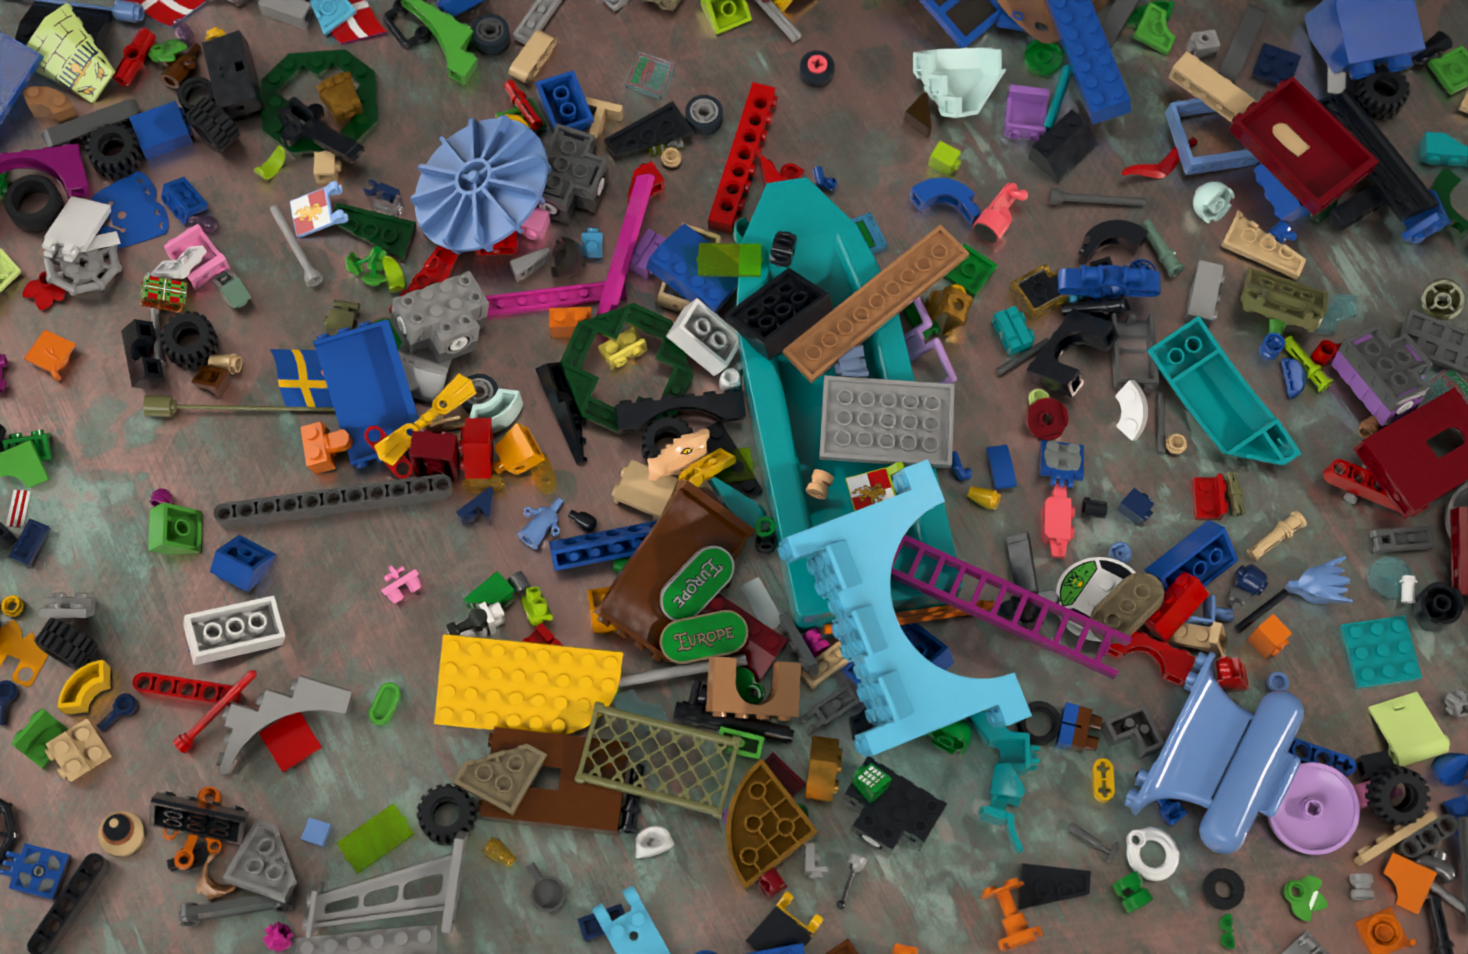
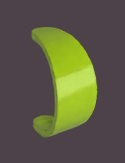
[254,145,286,180]
[382,256,406,293]

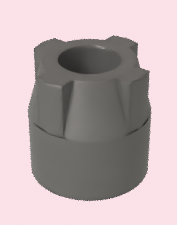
[507,571,531,595]

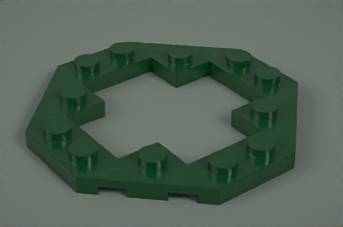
[261,49,378,157]
[560,303,694,435]

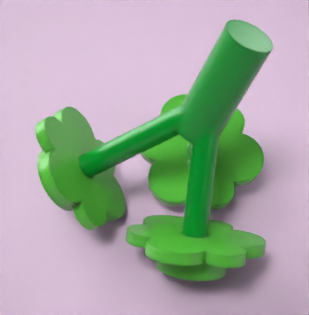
[345,246,387,286]

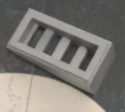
[510,247,551,282]

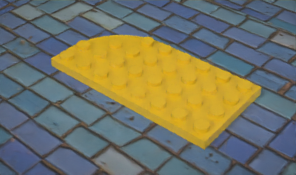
[434,634,623,735]

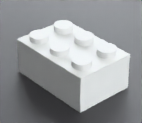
[666,298,739,376]

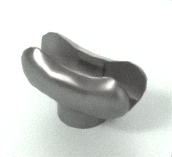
[1412,849,1457,883]

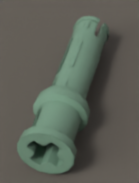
[1140,219,1185,277]

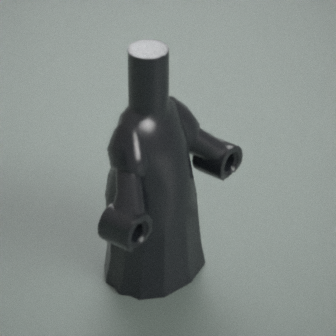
[1405,31,1453,71]

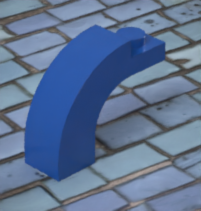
[909,178,981,227]

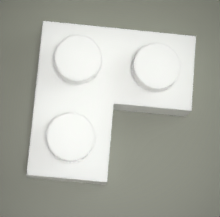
[151,245,207,279]

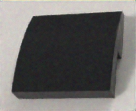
[746,905,813,951]

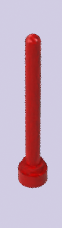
[173,670,257,753]

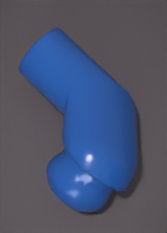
[812,166,837,191]
[952,451,972,481]

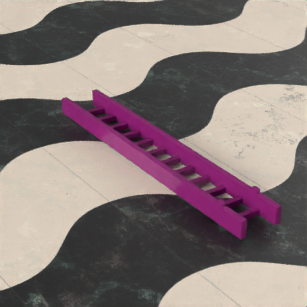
[890,535,1132,679]

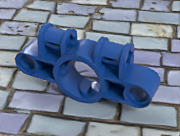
[1058,264,1161,300]

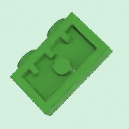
[11,708,68,770]

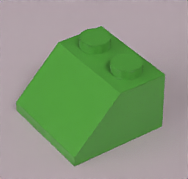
[148,502,202,555]

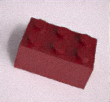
[409,429,462,483]

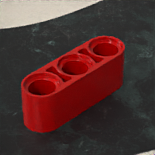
[364,426,413,479]

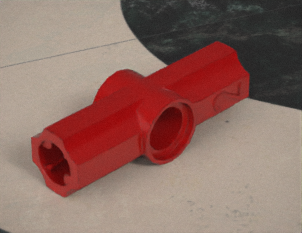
[112,28,157,87]

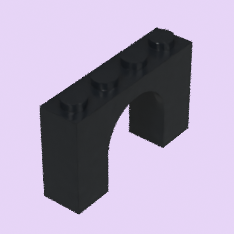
[1027,309,1119,398]

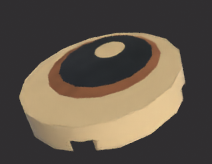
[98,811,146,857]

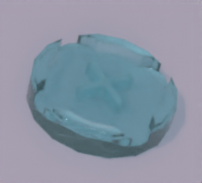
[1368,557,1413,600]

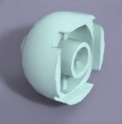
[1193,181,1234,223]

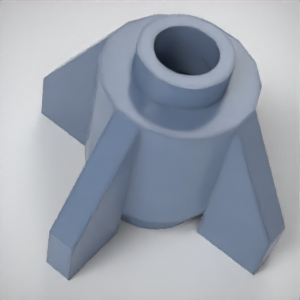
[834,345,869,378]

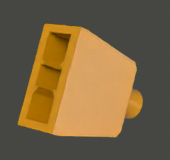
[493,423,545,475]

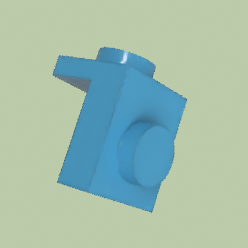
[582,227,603,258]

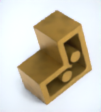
[805,735,843,802]

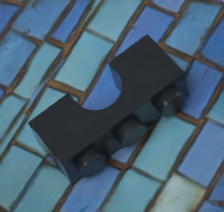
[121,319,164,389]

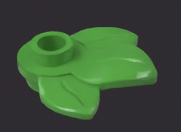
[148,39,188,62]
[1283,876,1328,922]

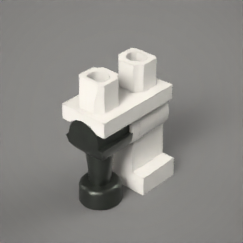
[446,602,506,637]

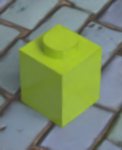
[928,141,962,177]

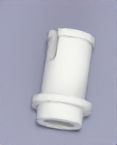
[1399,575,1418,603]

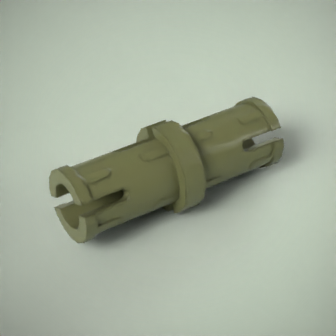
[1223,472,1246,517]

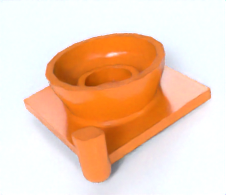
[24,329,76,381]
[1354,907,1416,954]

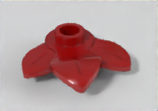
[22,271,65,311]

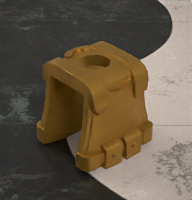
[316,71,363,124]
[921,286,973,337]

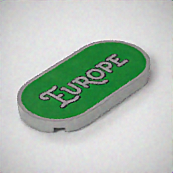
[659,545,735,621]

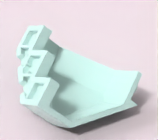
[913,47,1007,118]

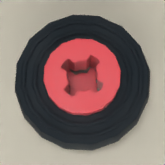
[799,50,835,85]

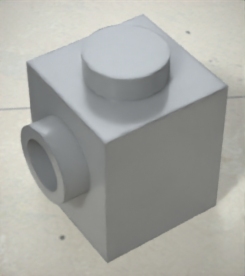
[1187,29,1220,59]

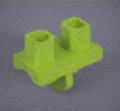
[520,586,553,626]

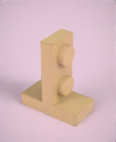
[585,97,623,148]
[1167,622,1228,659]

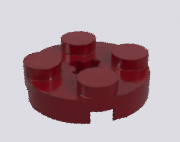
[1025,398,1069,440]

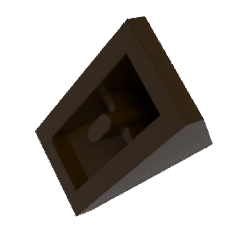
[904,92,932,138]

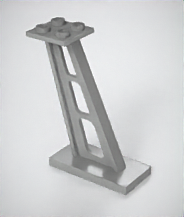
[303,831,468,938]

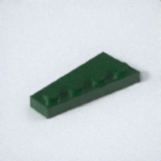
[333,203,417,261]

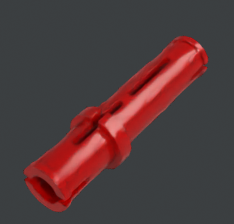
[503,79,543,130]

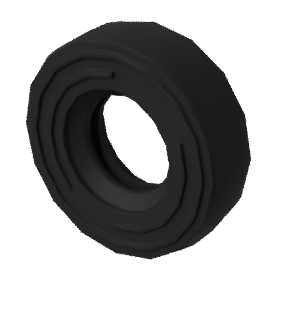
[1202,868,1245,910]

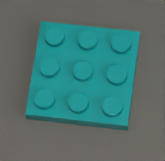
[1339,615,1422,690]

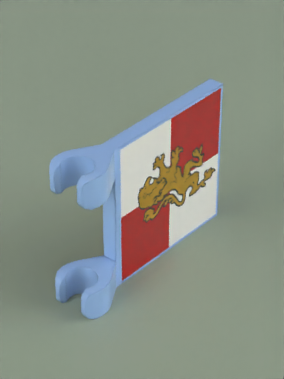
[290,181,348,238]

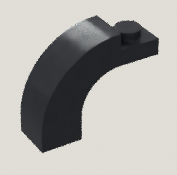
[1078,220,1149,266]

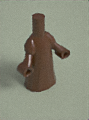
[159,43,201,89]

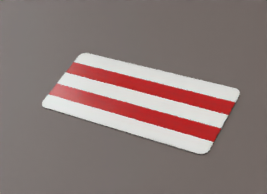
[6,490,31,527]

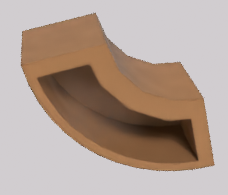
[22,86,79,124]

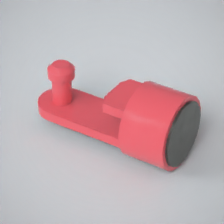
[972,182,1028,244]

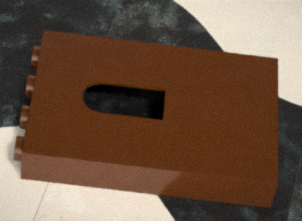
[477,727,630,836]

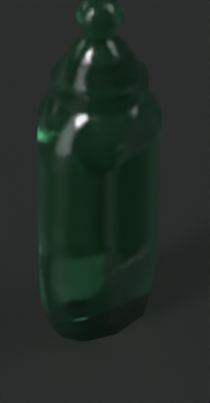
[1311,197,1340,224]

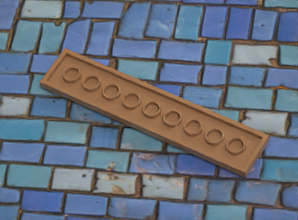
[782,224,969,383]

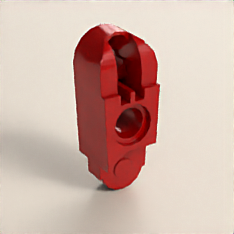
[1215,656,1249,693]

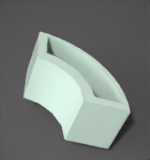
[470,388,523,433]

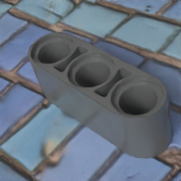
[1394,814,1458,860]

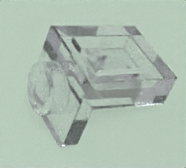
[371,194,405,217]

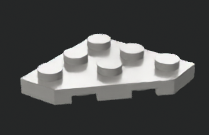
[222,819,297,903]

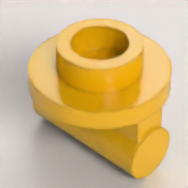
[205,26,226,41]

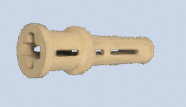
[1247,510,1307,561]

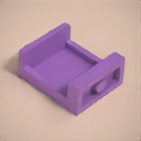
[1003,84,1050,142]

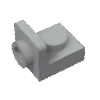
[804,843,828,879]

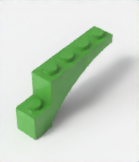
[401,0,477,86]

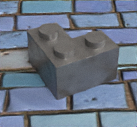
[1101,704,1165,759]

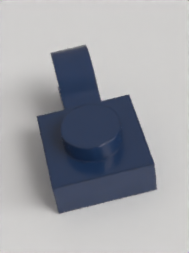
[363,179,402,206]

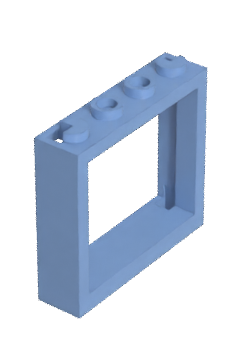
[1165,98,1261,175]

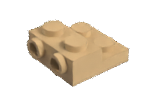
[45,718,112,782]

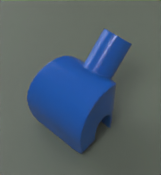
[1267,220,1297,244]
[1157,799,1188,826]

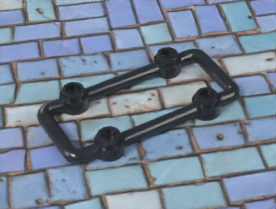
[383,0,489,47]

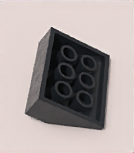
[15,1,113,53]
[724,268,833,361]
[149,791,249,845]

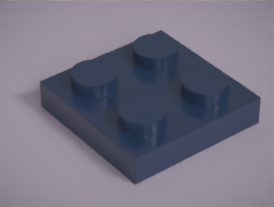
[1250,43,1301,87]

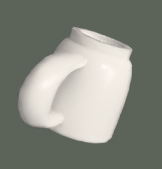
[719,361,742,393]

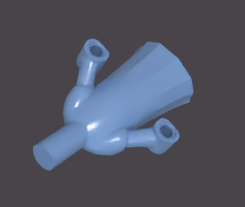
[517,497,564,549]

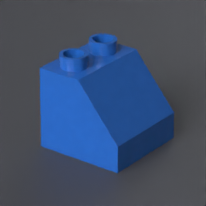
[1304,0,1426,80]

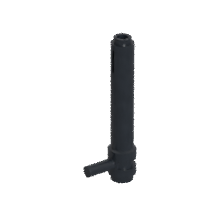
[673,680,795,744]

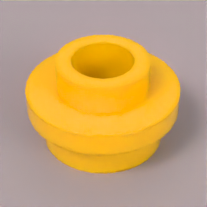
[1,595,24,617]

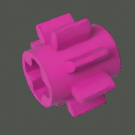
[263,921,294,953]

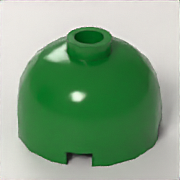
[925,718,971,755]

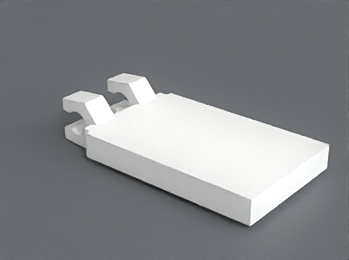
[42,196,111,262]

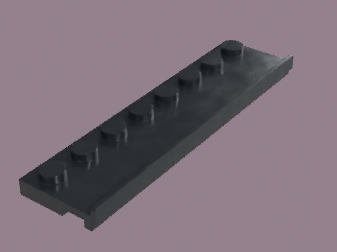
[1318,88,1439,222]

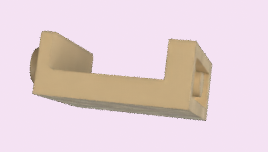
[611,459,679,521]

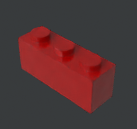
[1144,571,1209,642]

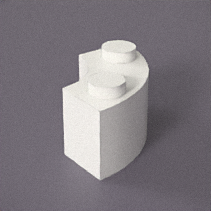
[1115,380,1148,441]

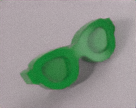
[1218,914,1235,950]

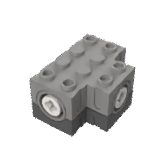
[391,271,489,364]

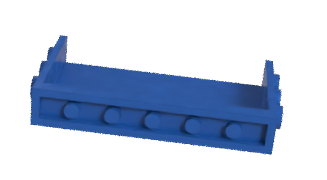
[313,319,419,469]

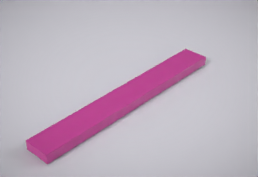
[596,173,655,317]
[485,281,627,318]

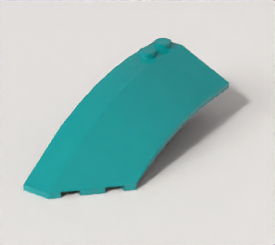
[1146,316,1302,466]

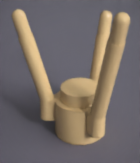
[426,403,465,432]

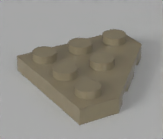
[453,744,547,816]

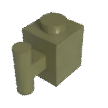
[324,300,360,336]

